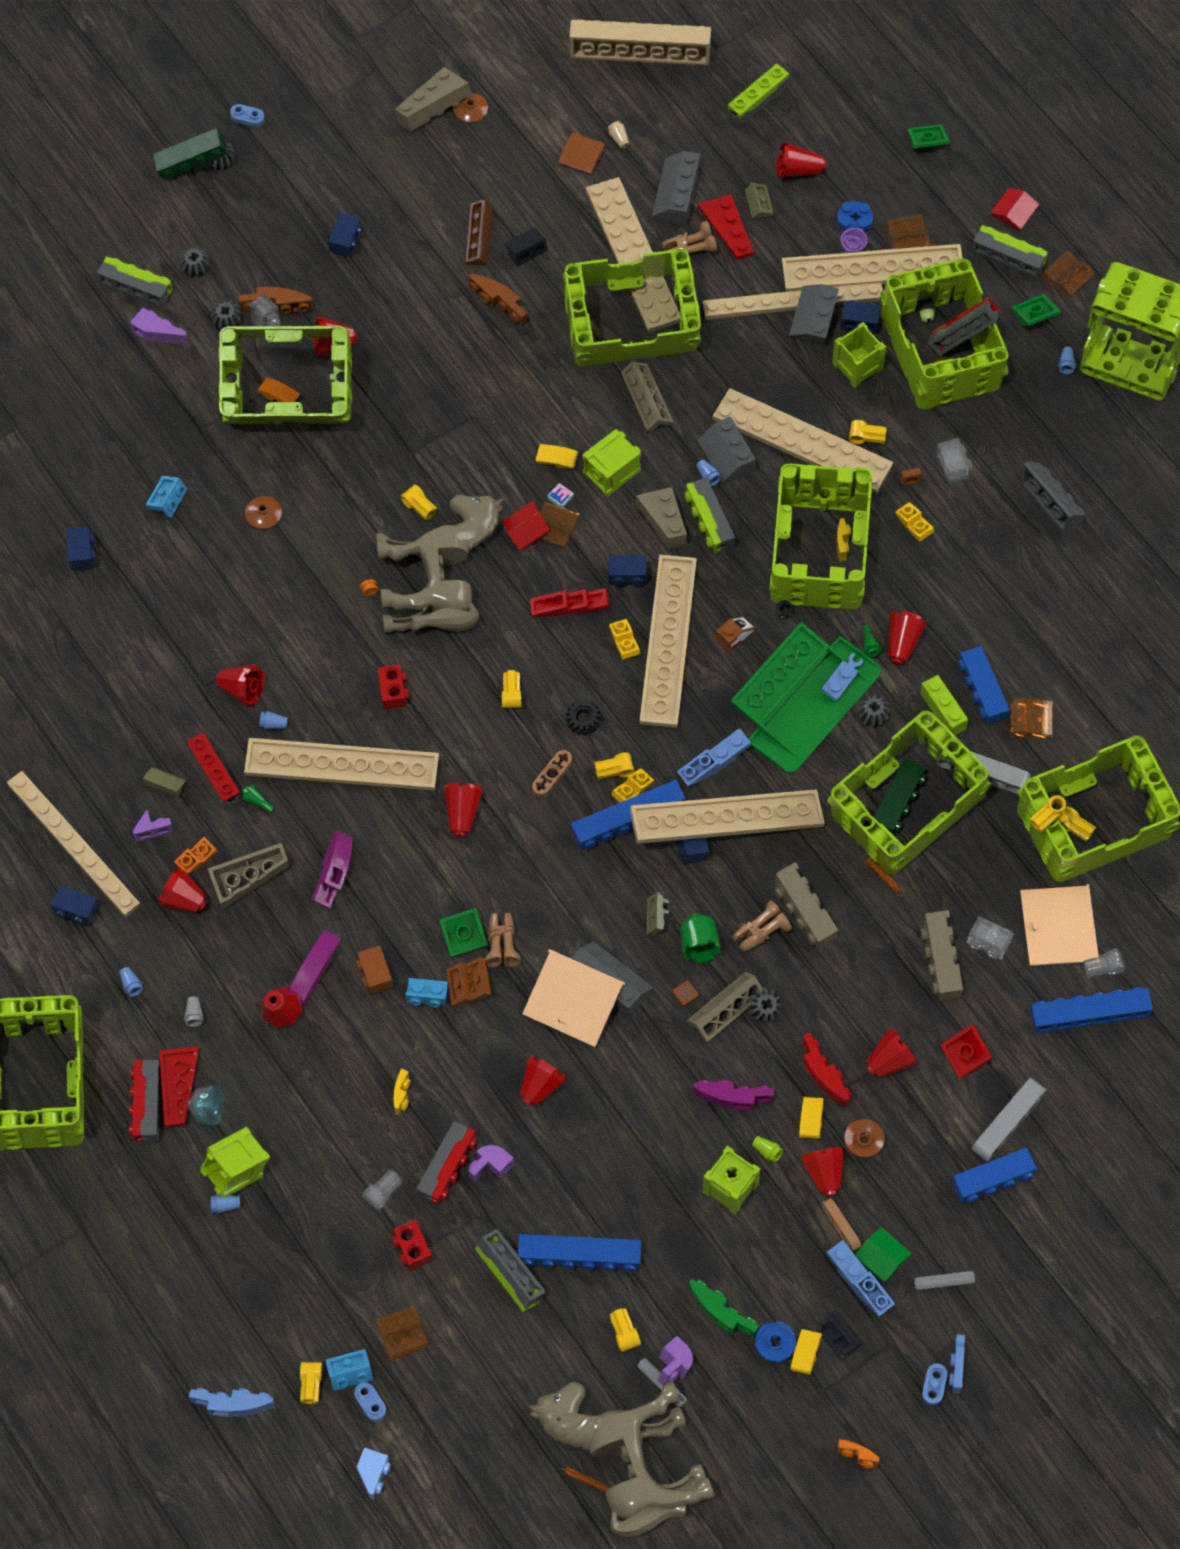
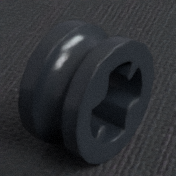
[776,600,793,619]

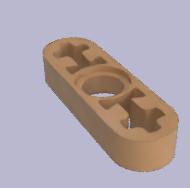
[532,750,572,798]
[821,1198,861,1252]

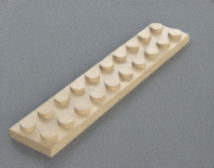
[586,177,680,333]
[782,244,962,292]
[713,388,893,494]
[640,555,697,728]
[244,738,439,791]
[630,790,825,844]

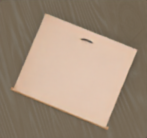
[1020,884,1100,966]
[523,949,626,1047]

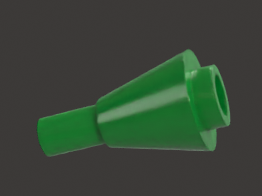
[862,625,882,657]
[241,784,275,813]

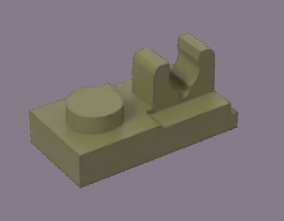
[647,892,669,936]

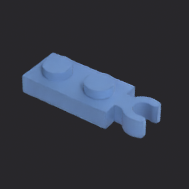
[820,653,863,702]
[949,1334,965,1394]

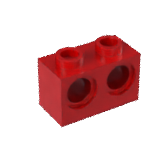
[378,664,409,709]
[392,1220,432,1271]

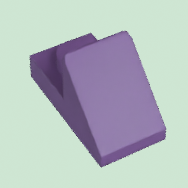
[133,810,173,842]

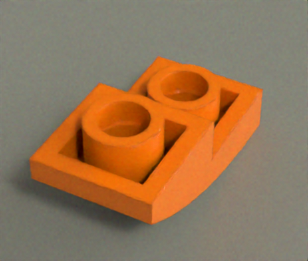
[257,377,300,402]
[174,837,219,875]
[837,1439,879,1469]

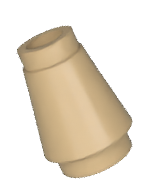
[608,121,630,149]

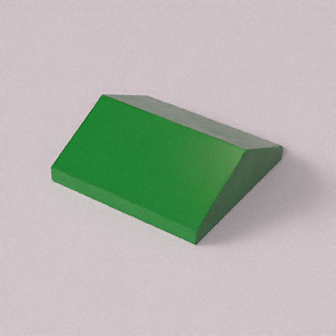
[907,124,949,149]
[1012,294,1060,326]
[439,908,488,957]
[855,1227,912,1283]

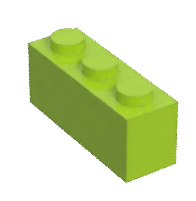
[920,675,968,736]

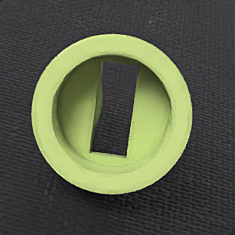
[920,308,935,323]

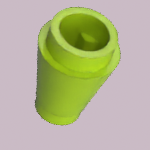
[752,1136,783,1163]

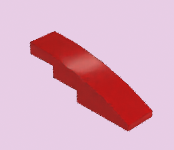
[530,588,610,617]

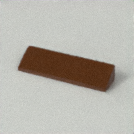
[465,199,492,265]

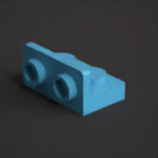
[146,476,187,518]
[405,978,448,1008]
[326,1349,373,1391]

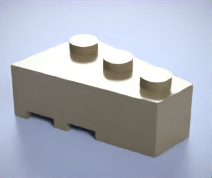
[636,487,687,549]

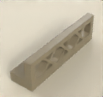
[621,361,674,431]
[687,972,763,1042]

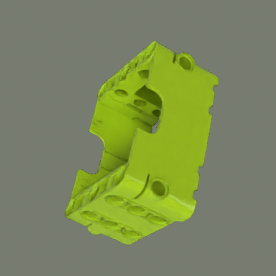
[563,249,701,366]
[880,258,1009,410]
[1080,262,1180,400]
[219,326,352,424]
[769,464,872,610]
[827,711,991,874]
[1017,736,1180,882]
[0,995,84,1151]

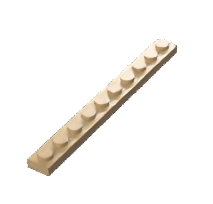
[703,283,883,320]
[7,771,141,918]

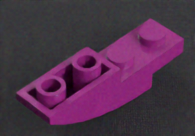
[311,830,353,908]
[693,1080,774,1111]

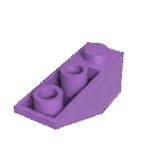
[130,308,188,345]

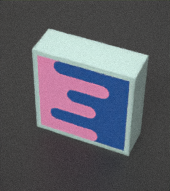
[548,483,574,509]

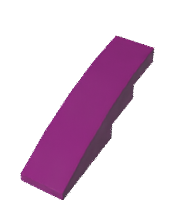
[289,930,341,1007]

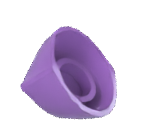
[840,228,867,253]

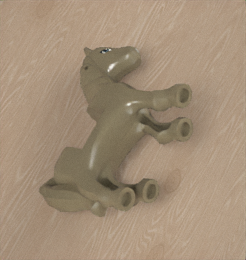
[376,495,503,633]
[530,1381,714,1538]

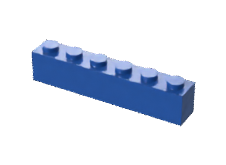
[571,780,686,850]
[1030,987,1153,1034]
[518,1234,641,1272]

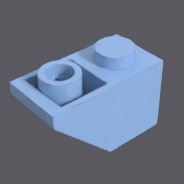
[357,1447,391,1500]

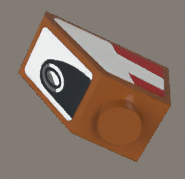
[716,616,756,653]

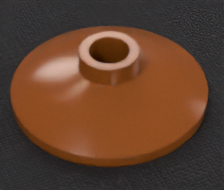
[453,93,488,123]
[245,496,282,530]
[844,1119,885,1158]

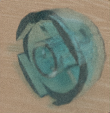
[188,1085,225,1126]

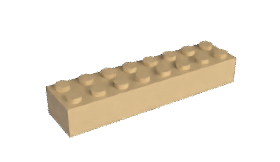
[570,19,711,65]

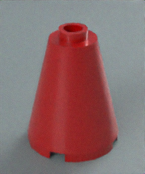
[776,142,827,178]
[888,611,927,665]
[444,783,483,837]

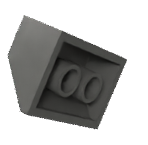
[789,284,839,346]
[697,416,756,484]

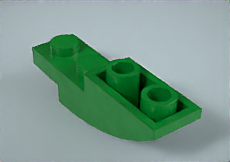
[689,1279,759,1338]

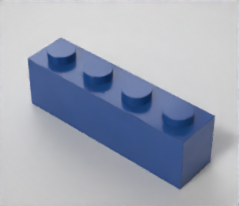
[958,646,1010,725]
[952,1147,1037,1204]

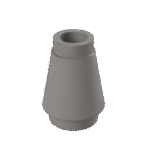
[184,997,204,1027]

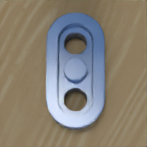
[230,104,265,127]
[922,1364,948,1406]
[354,1382,386,1422]

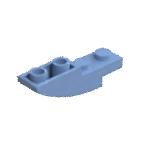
[677,728,752,787]
[826,1240,895,1316]
[189,1388,275,1417]

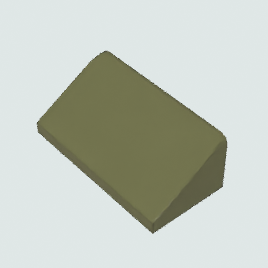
[745,183,774,219]
[143,768,187,798]

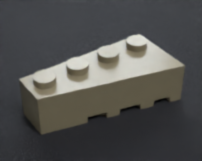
[395,67,472,131]
[208,843,289,910]
[774,862,838,949]
[920,910,963,1001]

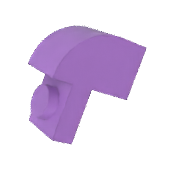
[468,1145,514,1182]
[657,1336,693,1385]

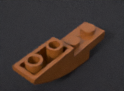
[469,274,527,327]
[239,287,313,314]

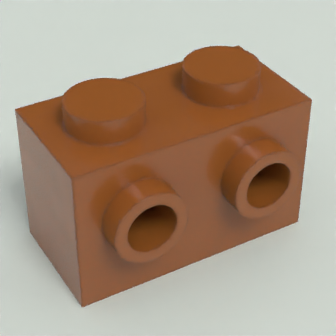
[356,946,393,994]

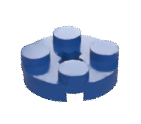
[837,202,873,232]
[755,1322,796,1364]

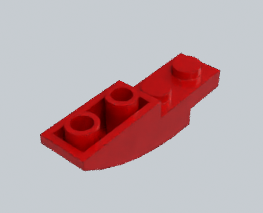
[802,1033,851,1107]

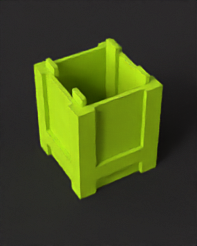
[832,322,886,388]
[583,429,641,497]
[200,1127,270,1198]
[703,1145,761,1215]

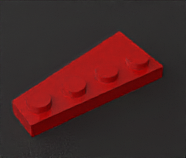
[697,195,754,260]
[159,1046,199,1128]

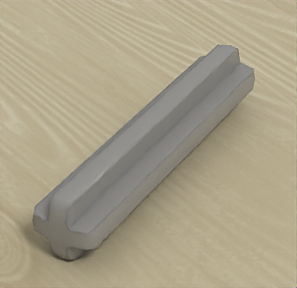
[914,1271,975,1290]
[638,1358,687,1407]

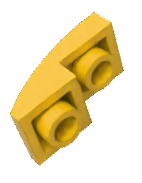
[535,444,578,469]
[895,502,934,542]
[836,518,851,562]
[609,619,640,660]
[611,768,654,803]
[394,1069,411,1116]
[799,1097,824,1138]
[791,1329,822,1375]

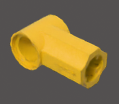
[849,420,887,444]
[400,485,437,521]
[502,670,521,708]
[594,753,635,780]
[1029,795,1066,832]
[1057,806,1096,842]
[610,1308,641,1352]
[300,1362,322,1404]

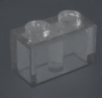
[250,293,281,326]
[936,438,973,483]
[967,916,1014,960]

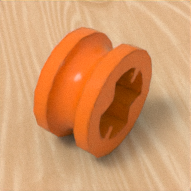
[360,579,379,596]

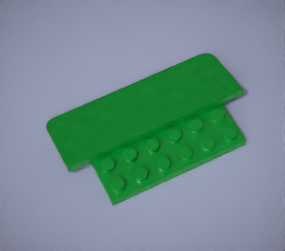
[729,622,881,773]

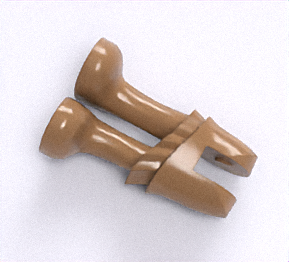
[662,221,717,253]
[732,900,792,952]
[485,913,521,968]

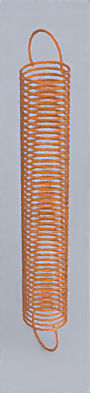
[863,854,904,896]
[561,1467,611,1493]

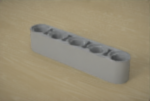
[936,752,1031,794]
[971,1078,1047,1162]

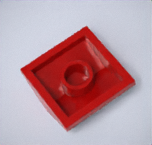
[990,188,1039,231]
[503,501,551,551]
[940,1024,993,1079]

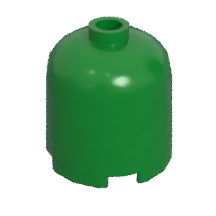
[680,914,721,964]

